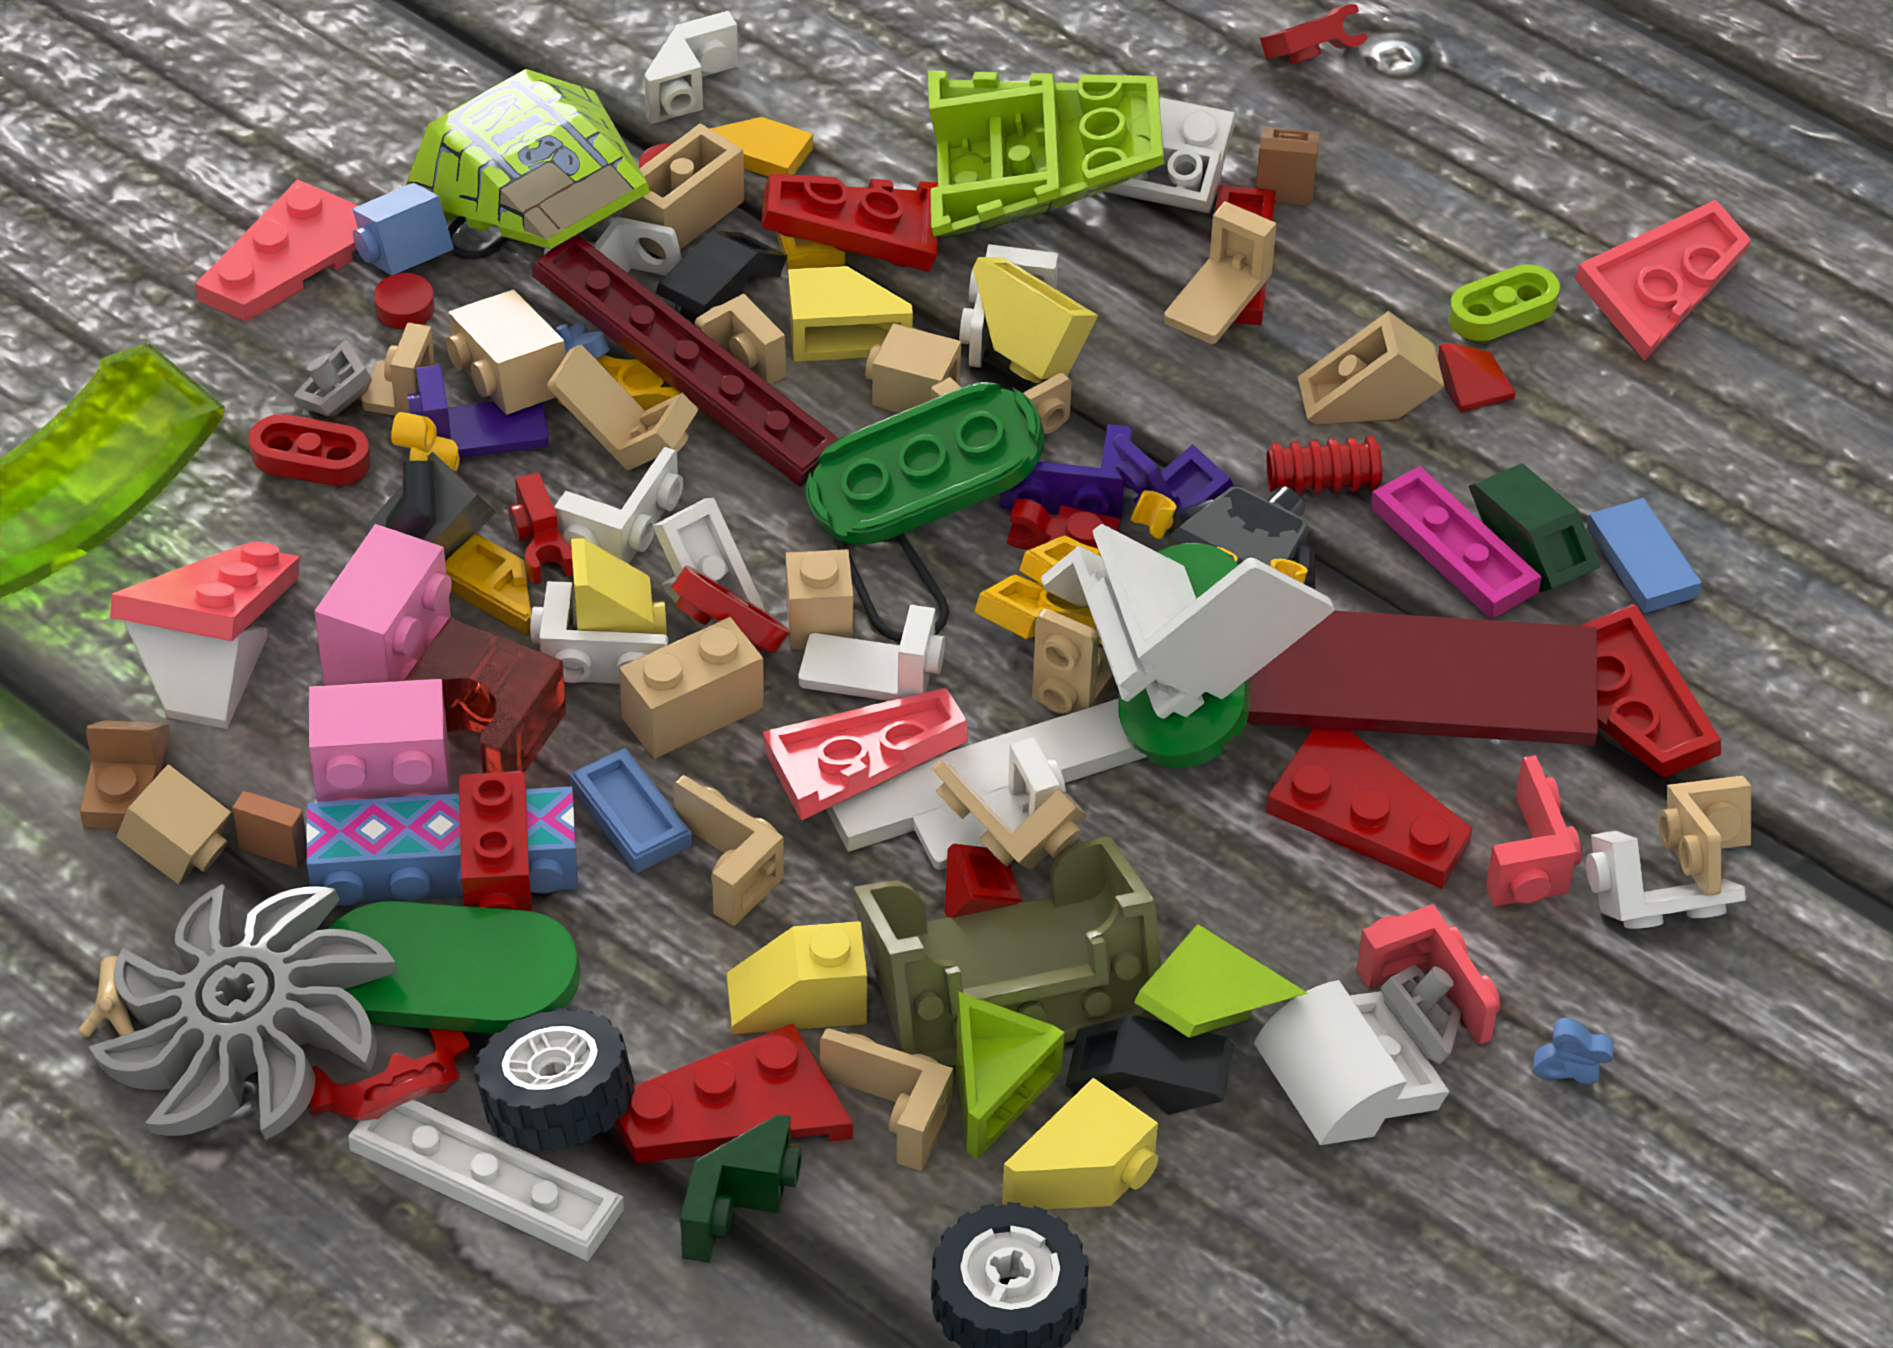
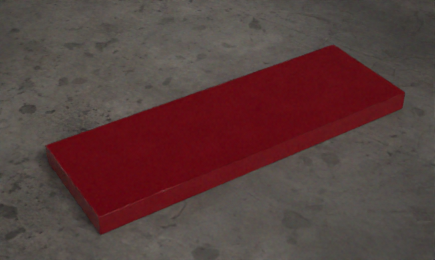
[1247,610,1598,746]

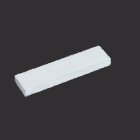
[348,1100,624,1261]

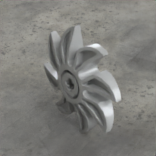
[89,884,399,1140]

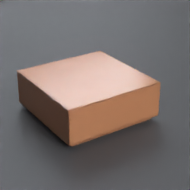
[232,791,307,868]

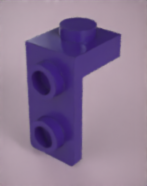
[407,365,549,458]
[1000,424,1132,522]
[1111,433,1235,508]

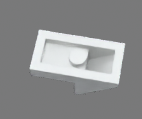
[653,498,766,630]

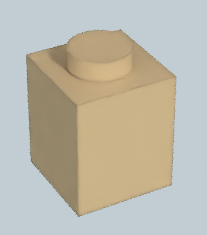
[865,323,961,413]
[785,549,853,650]
[116,764,231,885]

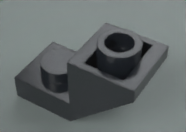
[655,230,788,322]
[1065,1015,1234,1115]

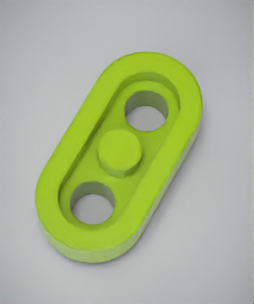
[1448,264,1560,341]

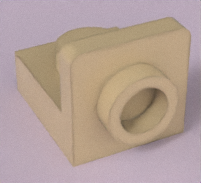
[695,294,787,385]
[361,323,435,416]

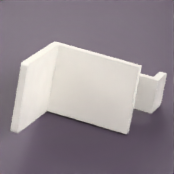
[1041,524,1334,719]

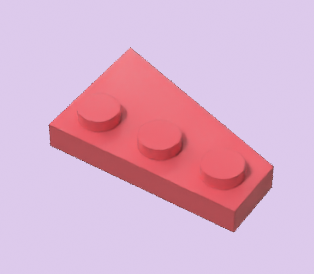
[195,179,359,322]
[1574,200,1751,361]
[110,542,300,641]
[762,688,968,821]

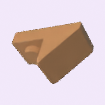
[1256,127,1320,206]
[80,720,170,830]

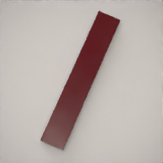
[532,234,839,487]

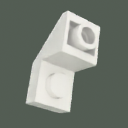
[644,11,738,124]

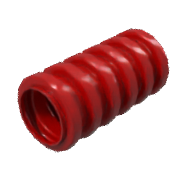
[1266,436,1383,496]

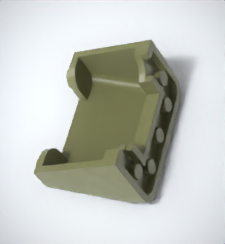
[854,836,1161,1067]

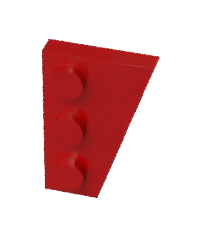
[761,174,938,272]
[1579,604,1721,778]
[1266,728,1472,889]
[614,1023,853,1163]

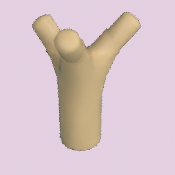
[79,956,135,1038]

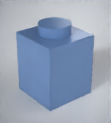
[352,183,454,276]

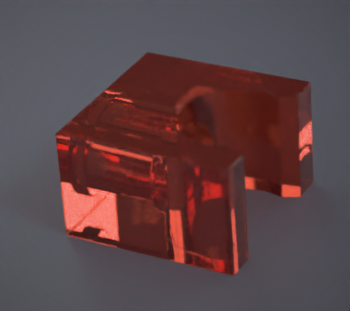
[403,618,566,773]

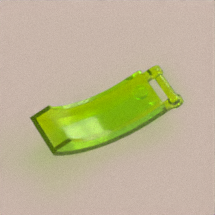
[0,343,225,598]

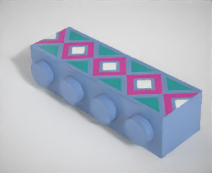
[307,786,578,906]

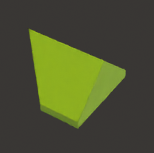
[1134,924,1308,1038]
[956,991,1064,1160]

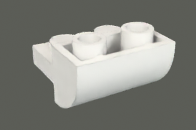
[1103,97,1235,213]
[1254,980,1450,1145]

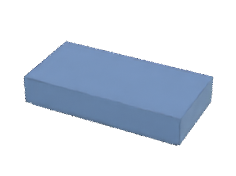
[1586,498,1702,614]
[569,748,692,874]

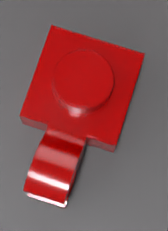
[1260,4,1368,64]
[508,472,573,584]
[1007,499,1121,550]

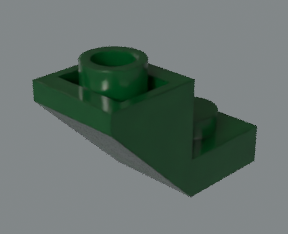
[1468,463,1601,592]
[680,1114,802,1263]

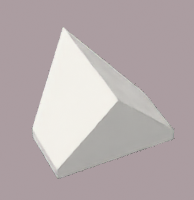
[123,620,268,729]

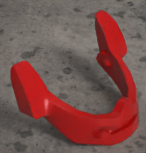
[308,1029,470,1121]

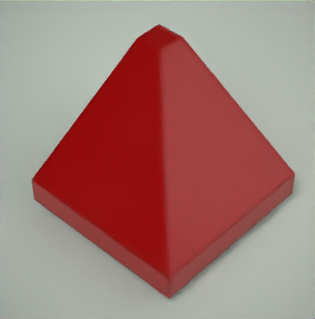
[1438,343,1516,413]
[945,843,1022,918]

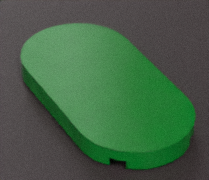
[806,382,1045,545]
[1118,543,1250,768]
[328,901,581,1034]

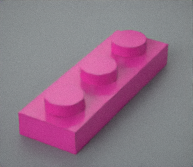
[1371,466,1541,620]

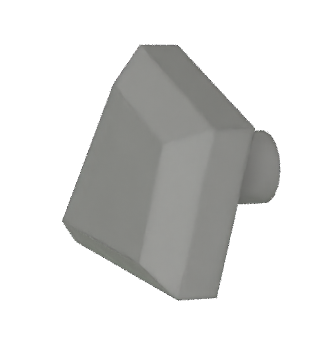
[293,340,372,416]
[1381,964,1462,1064]

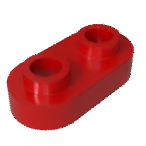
[249,414,371,486]
[671,565,790,654]

